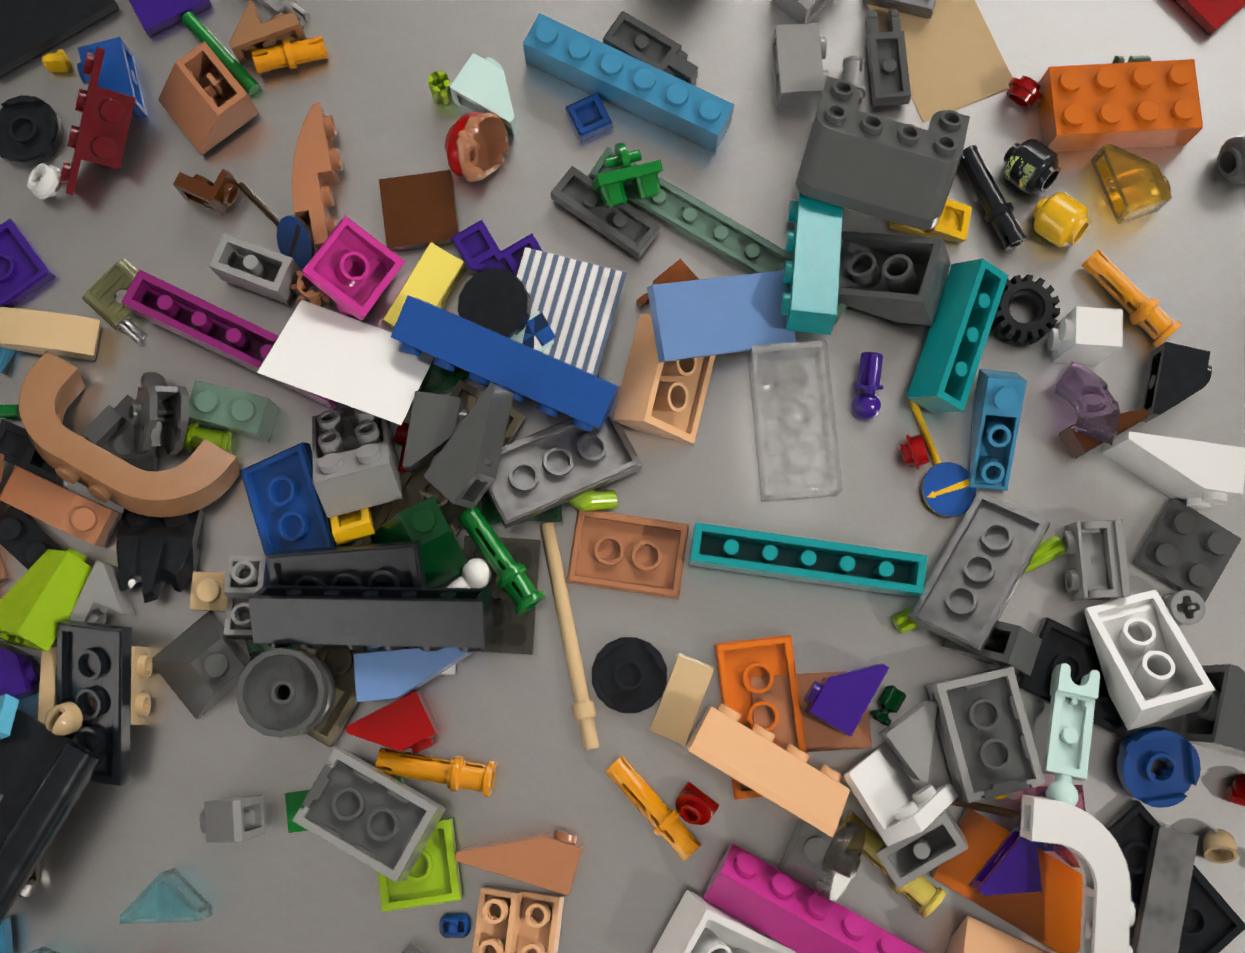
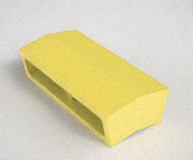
[381,242,467,329]

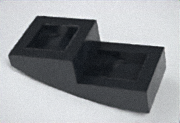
[0,419,59,482]

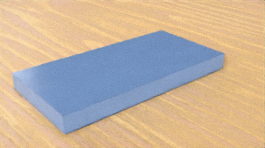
[647,270,796,363]

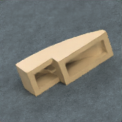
[0,307,101,361]

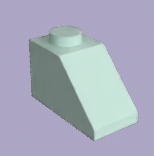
[450,53,518,138]

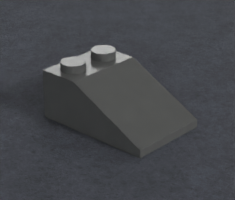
[838,231,951,326]

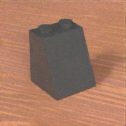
[1182,664,1245,758]

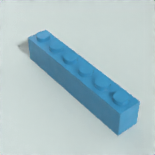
[523,13,734,153]

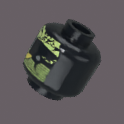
[1004,138,1061,194]

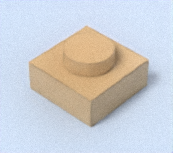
[189,571,228,612]

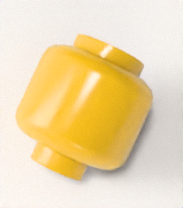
[1032,192,1090,247]

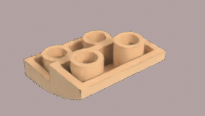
[472,887,564,953]

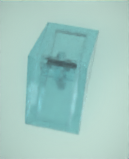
[120,868,212,924]

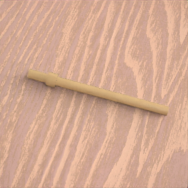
[539,522,599,750]

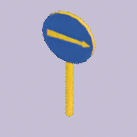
[910,400,977,517]

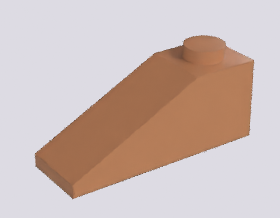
[0,466,122,548]
[454,829,584,896]

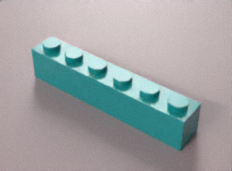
[688,522,928,598]

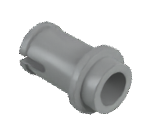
[842,56,866,105]

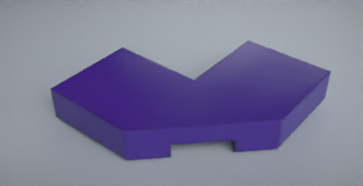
[450,220,543,276]

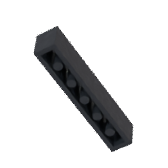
[248,585,495,652]

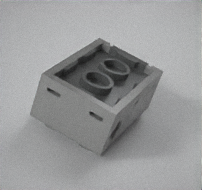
[926,666,1046,803]
[292,748,446,882]

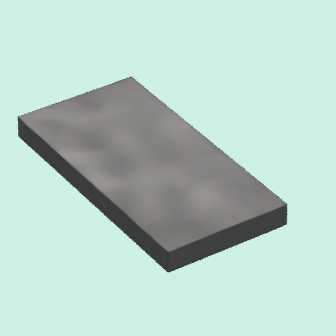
[487,409,642,529]
[908,491,1050,654]

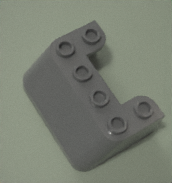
[796,76,970,230]

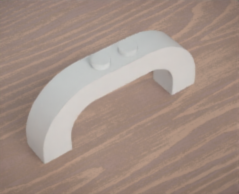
[1020,795,1135,953]

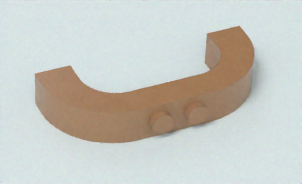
[19,351,240,517]

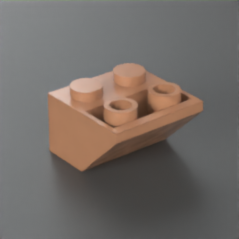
[158,41,259,155]

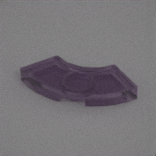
[1055,362,1120,445]

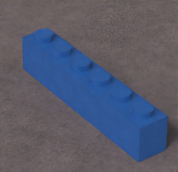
[391,295,621,432]

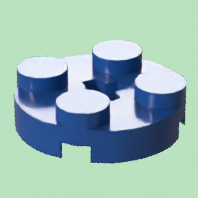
[1117,726,1201,808]

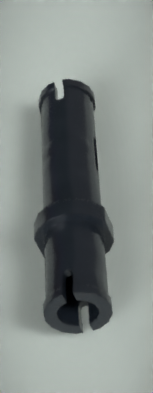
[959,145,1027,251]

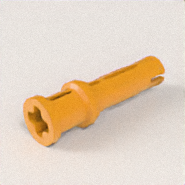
[1081,249,1182,347]
[375,748,497,797]

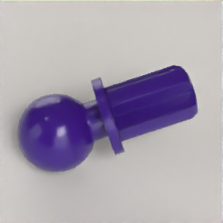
[851,351,884,420]

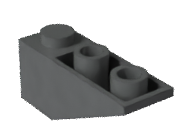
[424,383,514,509]

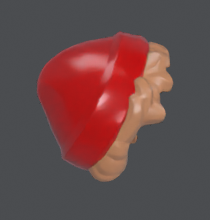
[444,111,509,182]

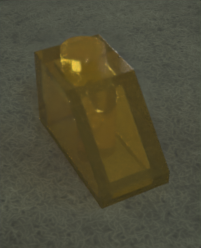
[1091,144,1172,224]

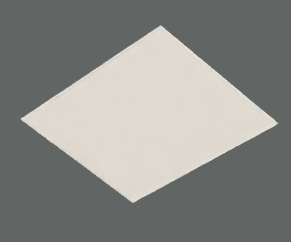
[257,300,434,425]

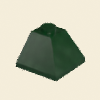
[370,496,469,588]

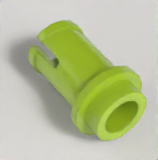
[183,423,232,452]

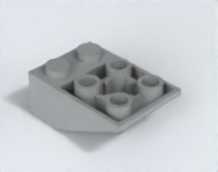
[312,407,403,518]

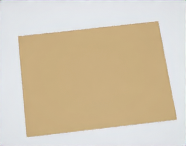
[867,0,1013,123]

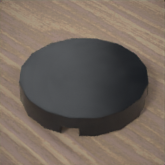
[0,95,64,167]
[457,269,532,338]
[592,637,667,713]

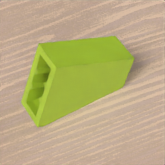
[0,547,93,652]

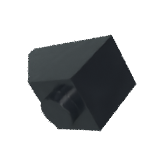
[1141,342,1212,422]

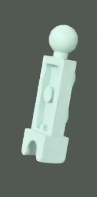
[1042,663,1100,806]

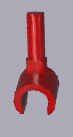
[394,422,409,473]

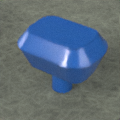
[439,913,471,938]

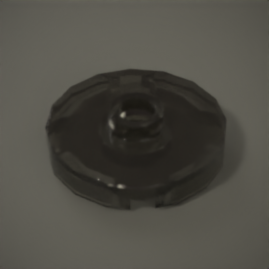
[816,821,866,903]

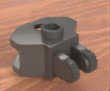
[128,371,189,455]

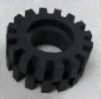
[991,274,1060,347]

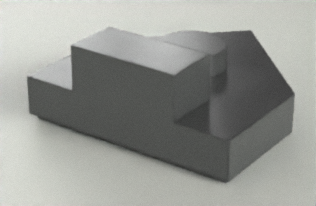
[82,394,158,471]

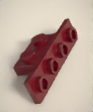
[60,46,135,195]

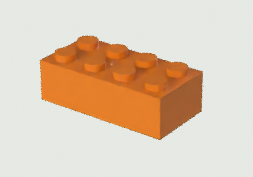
[1038,59,1203,152]

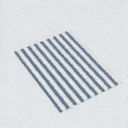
[489,247,627,388]

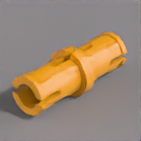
[251,35,328,74]

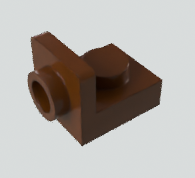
[173,169,238,216]

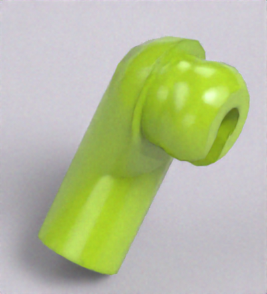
[568,490,617,511]

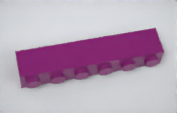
[121,269,338,410]

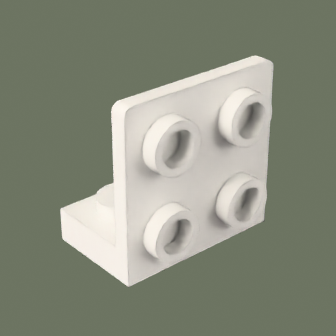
[844,743,959,847]

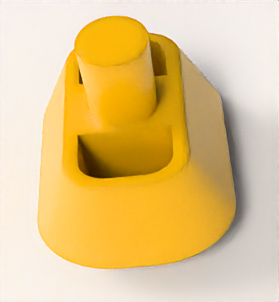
[42,49,73,72]

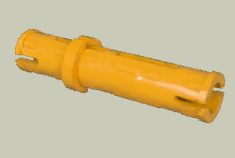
[604,755,702,862]

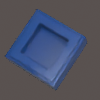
[565,93,613,142]

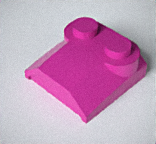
[301,215,405,321]

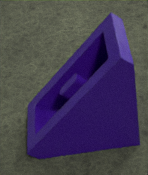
[969,824,1042,896]

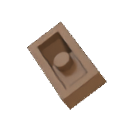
[229,0,307,65]

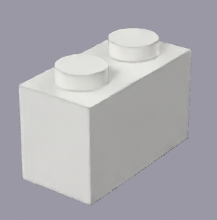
[1047,306,1123,366]

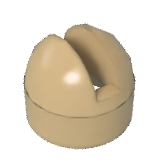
[45,702,83,736]
[1202,829,1238,863]

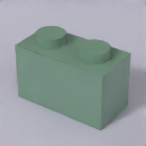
[189,380,279,442]

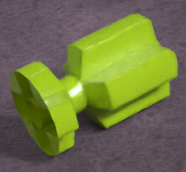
[428,71,452,105]

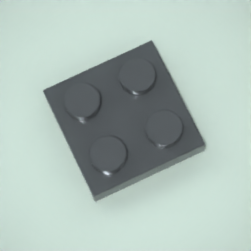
[1133,498,1242,603]

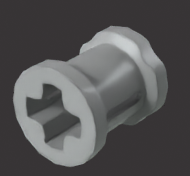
[1161,590,1205,626]

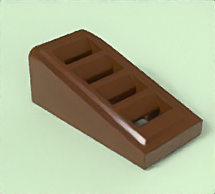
[1059,408,1149,458]

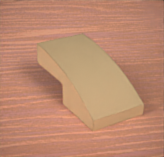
[649,653,715,745]

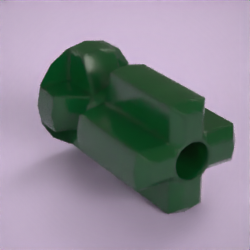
[869,685,907,727]

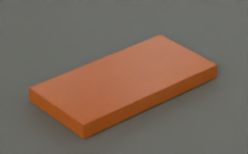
[714,635,808,800]
[930,807,1083,953]

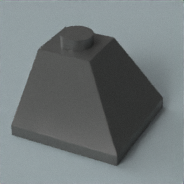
[152,611,251,719]

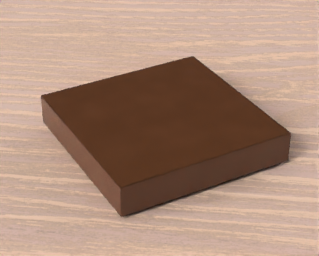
[379,170,459,252]

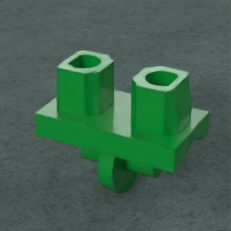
[591,143,663,208]

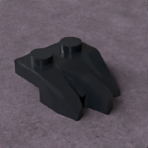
[116,508,204,603]

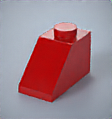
[345,691,441,754]

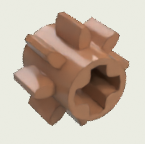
[290,270,334,307]

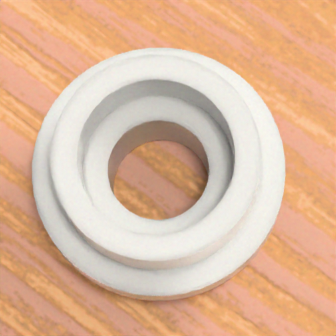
[27,163,62,199]

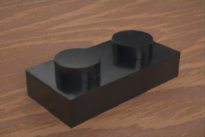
[0,506,66,570]

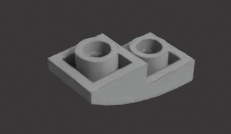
[223,556,269,639]

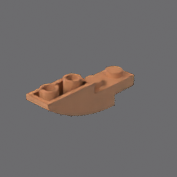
[292,103,343,250]

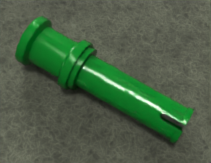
[457,506,546,616]

